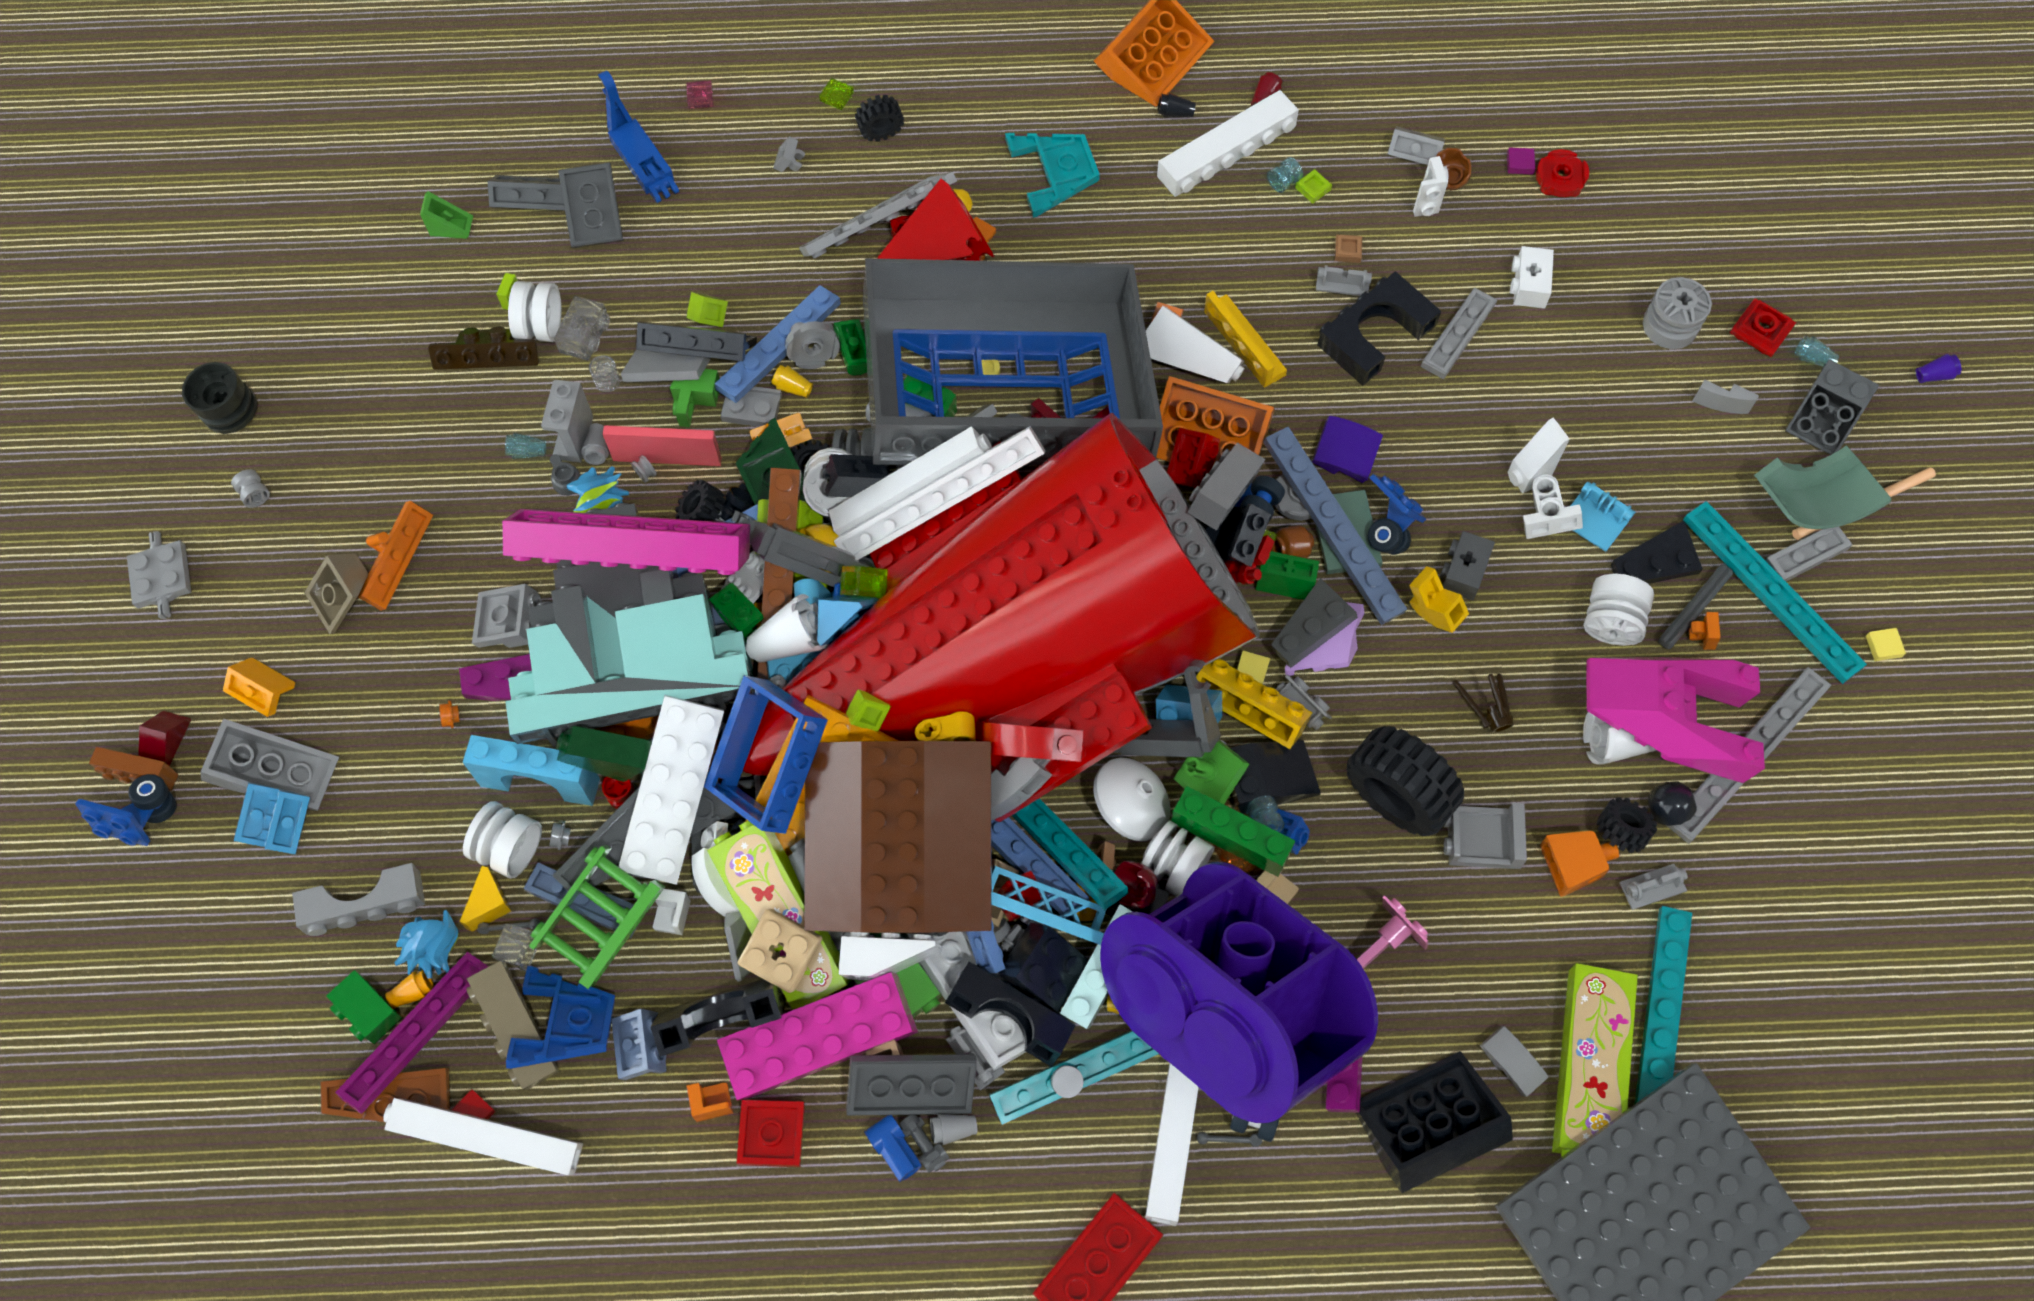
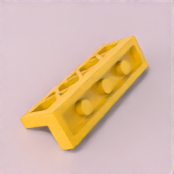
[1204,291,1287,388]

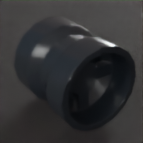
[719,486,753,521]

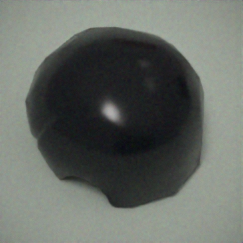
[1648,781,1697,826]

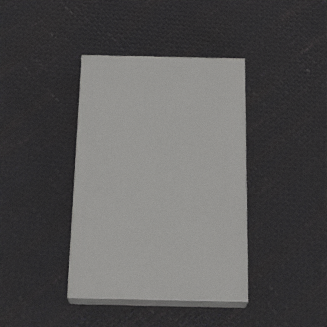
[621,350,711,382]

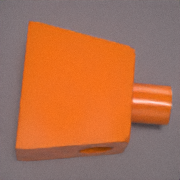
[1540,831,1619,897]

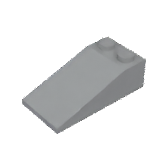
[200,718,339,811]

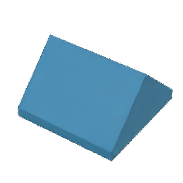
[817,595,879,646]

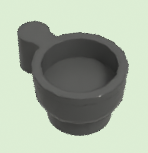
[550,454,581,496]

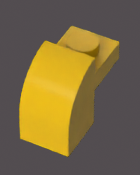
[1409,566,1469,633]

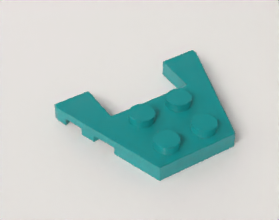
[1005,133,1100,218]

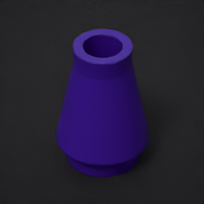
[1916,354,1962,383]

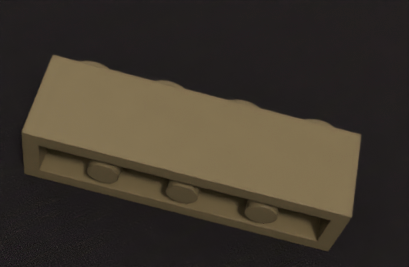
[466,961,560,1090]

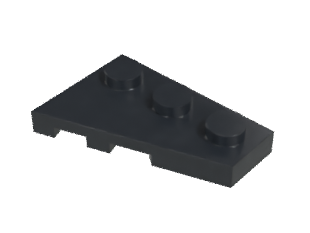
[1611,521,1703,584]

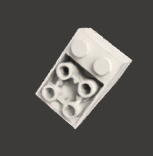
[839,932,943,980]

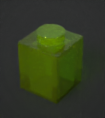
[840,566,888,598]

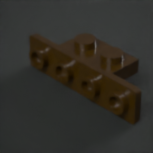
[428,326,539,370]

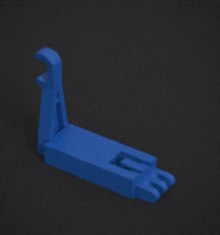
[598,70,680,203]

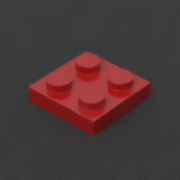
[736,1100,805,1167]

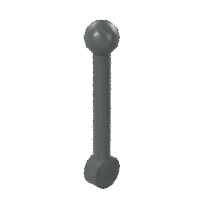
[477,918,540,934]
[1197,1132,1262,1147]

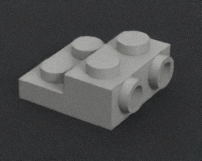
[472,584,542,648]

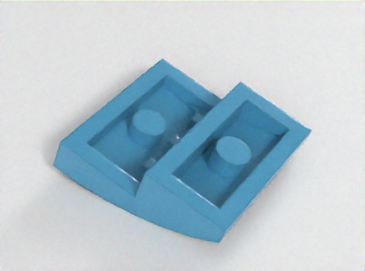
[234,782,310,854]

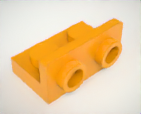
[749,413,812,447]

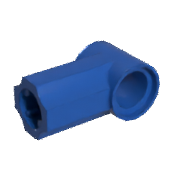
[864,1115,922,1182]

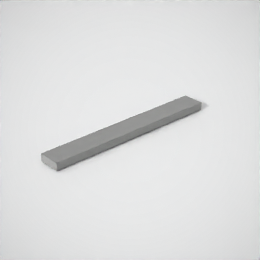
[1667,667,1831,844]

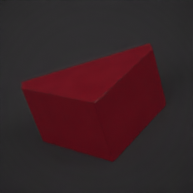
[138,711,191,766]

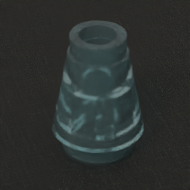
[1795,335,1839,367]
[505,432,546,459]

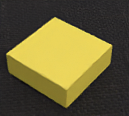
[1866,628,1906,661]
[1237,651,1270,684]

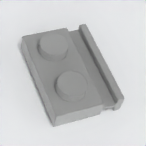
[720,386,782,427]

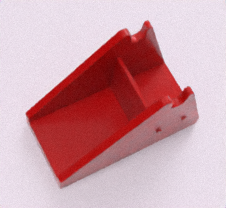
[877,178,995,261]

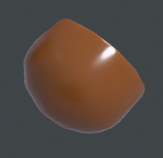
[1436,148,1471,191]

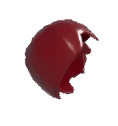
[1114,861,1158,910]

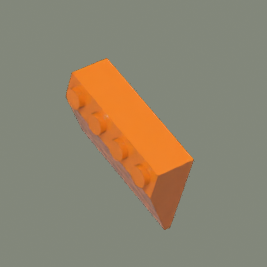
[1094,0,1214,107]
[1156,376,1275,465]

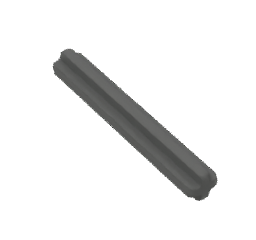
[1658,564,1733,649]

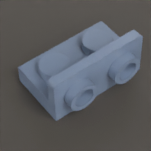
[612,1009,667,1080]

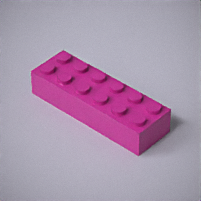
[717,972,918,1100]

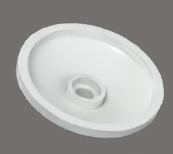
[1094,758,1170,841]

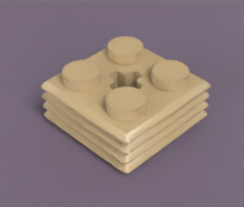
[737,909,822,993]

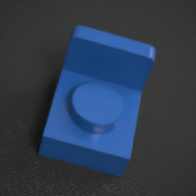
[1262,807,1310,855]

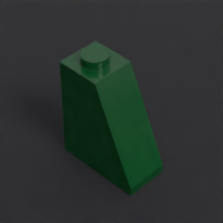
[556,726,652,782]

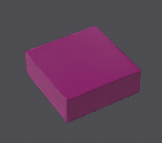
[1507,147,1535,175]

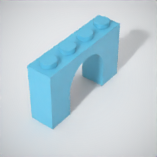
[463,735,600,806]

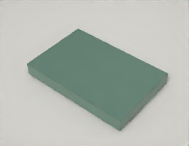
[1315,490,1383,574]

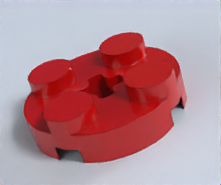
[1536,149,1590,197]

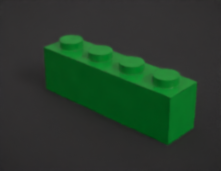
[1171,786,1295,877]

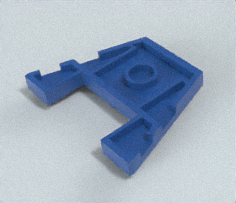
[506,966,615,1069]

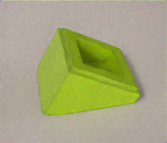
[846,689,890,731]

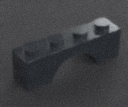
[945,961,1076,1067]

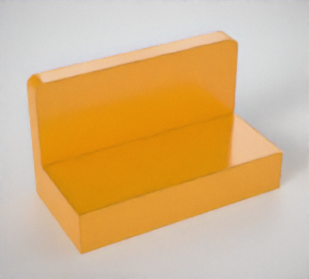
[223,658,295,717]

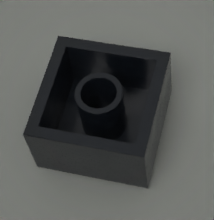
[998,922,1089,1012]

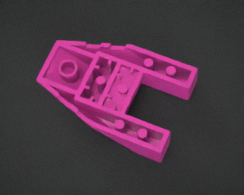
[1586,657,1765,783]

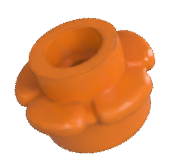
[439,700,459,729]

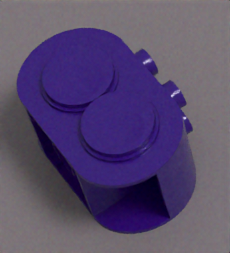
[1100,862,1378,1123]

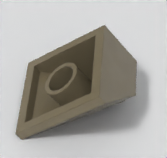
[304,553,368,634]

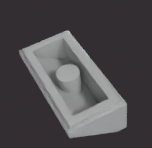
[724,912,752,982]

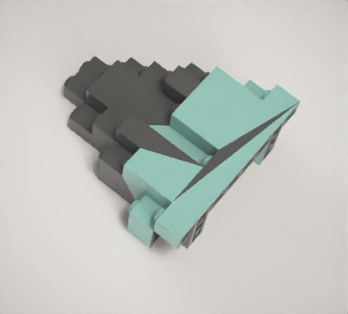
[505,503,754,749]

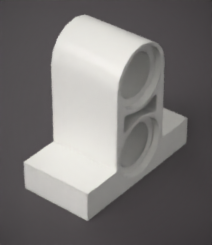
[1523,474,1583,539]

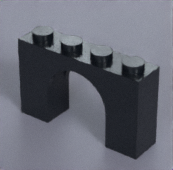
[1317,271,1441,386]
[650,979,786,1057]

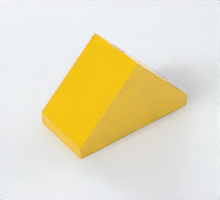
[459,866,512,932]

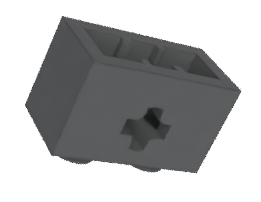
[1439,531,1495,601]

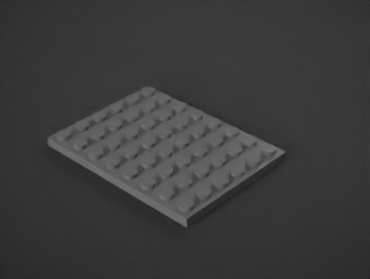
[1495,1063,1811,1301]

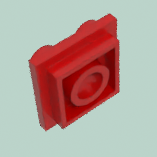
[1729,298,1797,357]

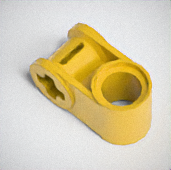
[915,712,976,741]

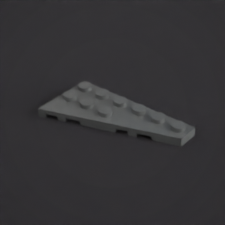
[552,772,736,895]

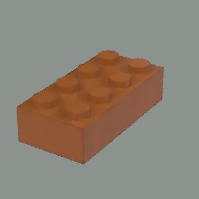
[89,747,179,791]

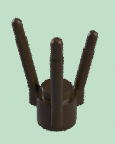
[1453,673,1514,733]

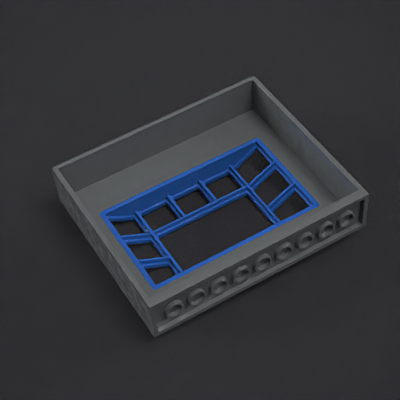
[863,258,1163,466]

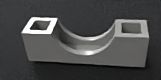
[292,863,425,936]

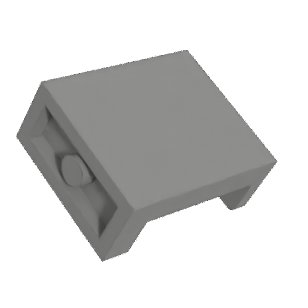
[541,380,593,463]
[1444,803,1527,869]

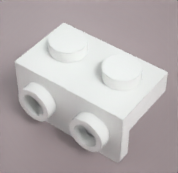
[1413,156,1449,217]

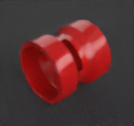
[602,777,635,809]

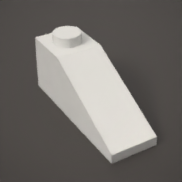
[1507,417,1570,493]

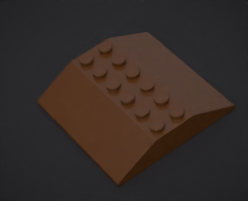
[804,741,992,933]

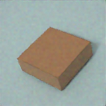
[1335,234,1362,263]

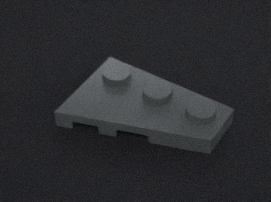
[1271,578,1358,668]

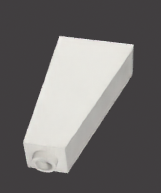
[1146,306,1245,383]

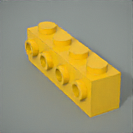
[1196,659,1313,749]

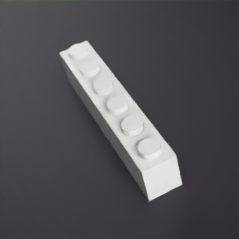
[1157,90,1299,197]

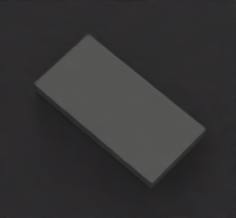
[846,1054,977,1116]

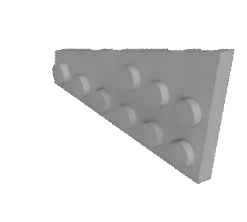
[799,172,957,259]

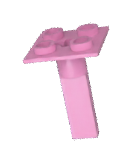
[1357,895,1428,969]

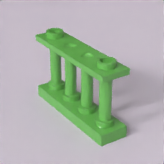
[529,845,665,989]

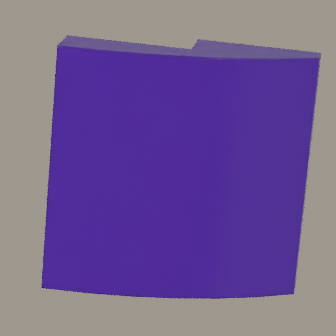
[1311,416,1383,483]

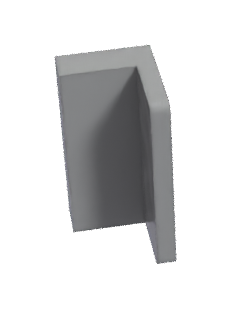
[1388,126,1445,165]

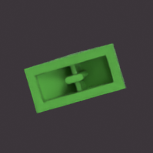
[420,191,473,239]

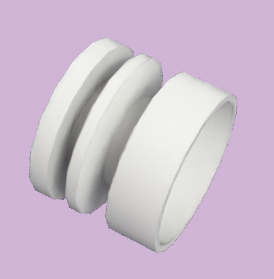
[803,447,852,516]
[1584,574,1654,646]
[463,801,542,879]
[1141,820,1215,897]

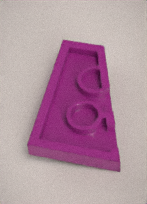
[459,654,532,702]

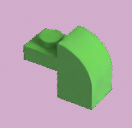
[670,369,720,427]

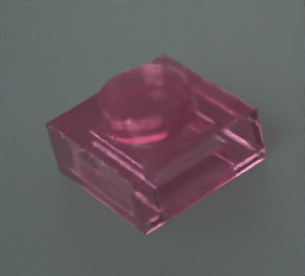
[686,80,714,109]

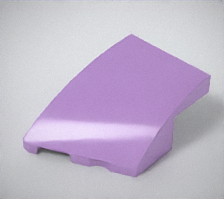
[1285,602,1364,676]

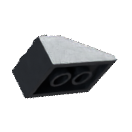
[1230,740,1321,814]

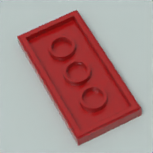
[1032,1193,1164,1301]

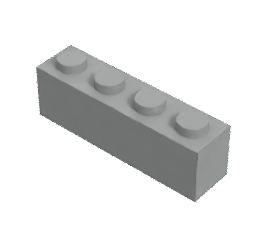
[1187,442,1265,530]

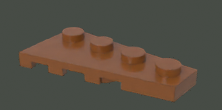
[320,1068,450,1123]

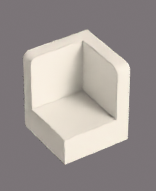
[653,889,691,935]

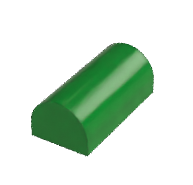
[833,319,867,376]

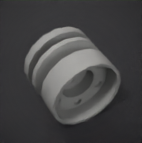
[1643,277,1712,349]

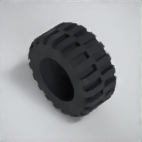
[1346,726,1464,836]

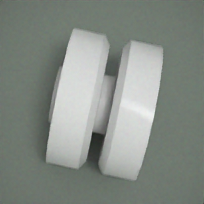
[508,281,561,342]

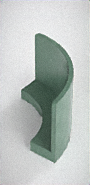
[1754,445,1892,529]

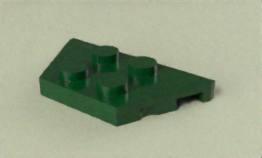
[736,418,806,505]

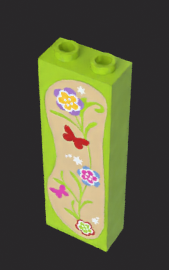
[707,821,852,1010]
[1552,963,1638,1157]

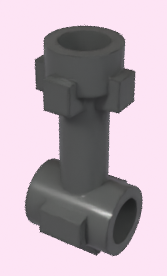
[900,1115,950,1173]

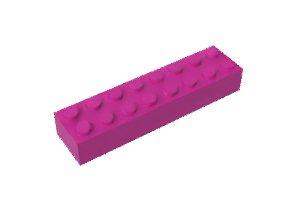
[502,509,750,575]

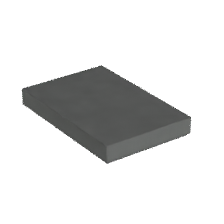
[558,162,624,249]

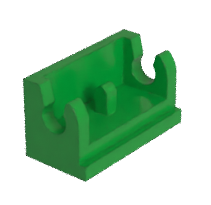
[1256,551,1320,600]

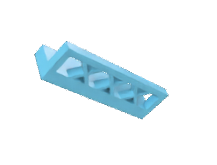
[992,865,1107,945]

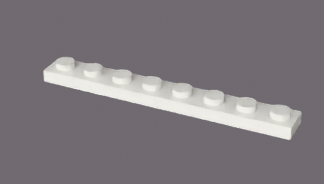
[834,426,1045,560]

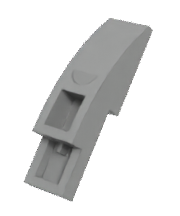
[991,757,1052,821]

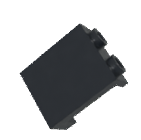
[1201,504,1271,567]

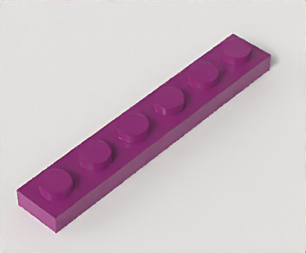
[335,952,489,1114]

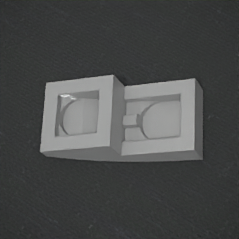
[1692,380,1759,414]
[1480,1026,1549,1097]

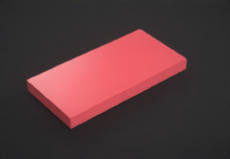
[603,425,722,466]

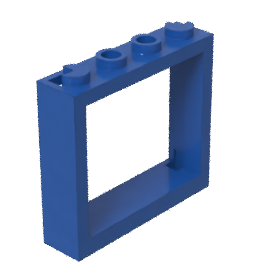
[704,675,828,834]

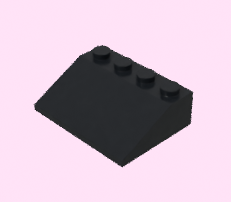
[1356,1051,1513,1193]

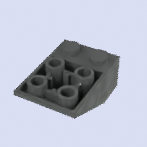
[1785,359,1879,455]

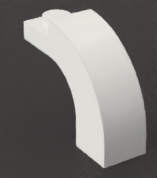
[692,821,739,917]

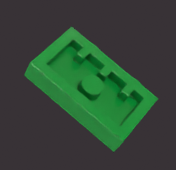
[709,583,764,643]

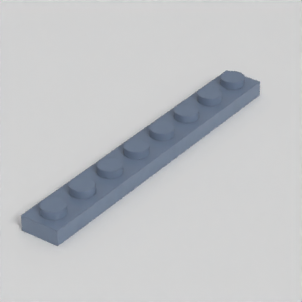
[1263,427,1407,625]

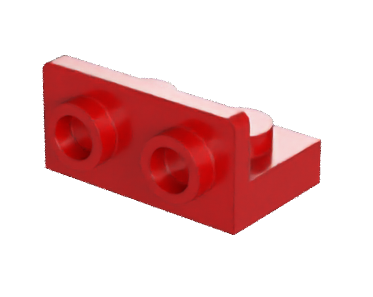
[1167,428,1220,488]

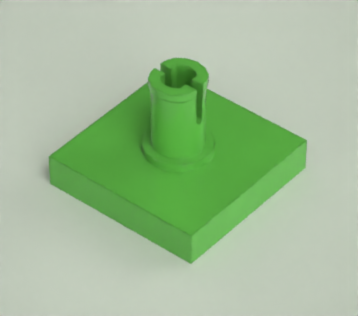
[1174,740,1249,804]

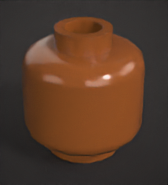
[1271,525,1314,558]

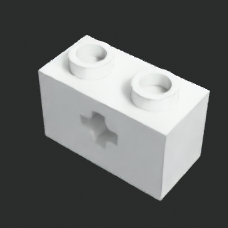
[1510,246,1554,308]

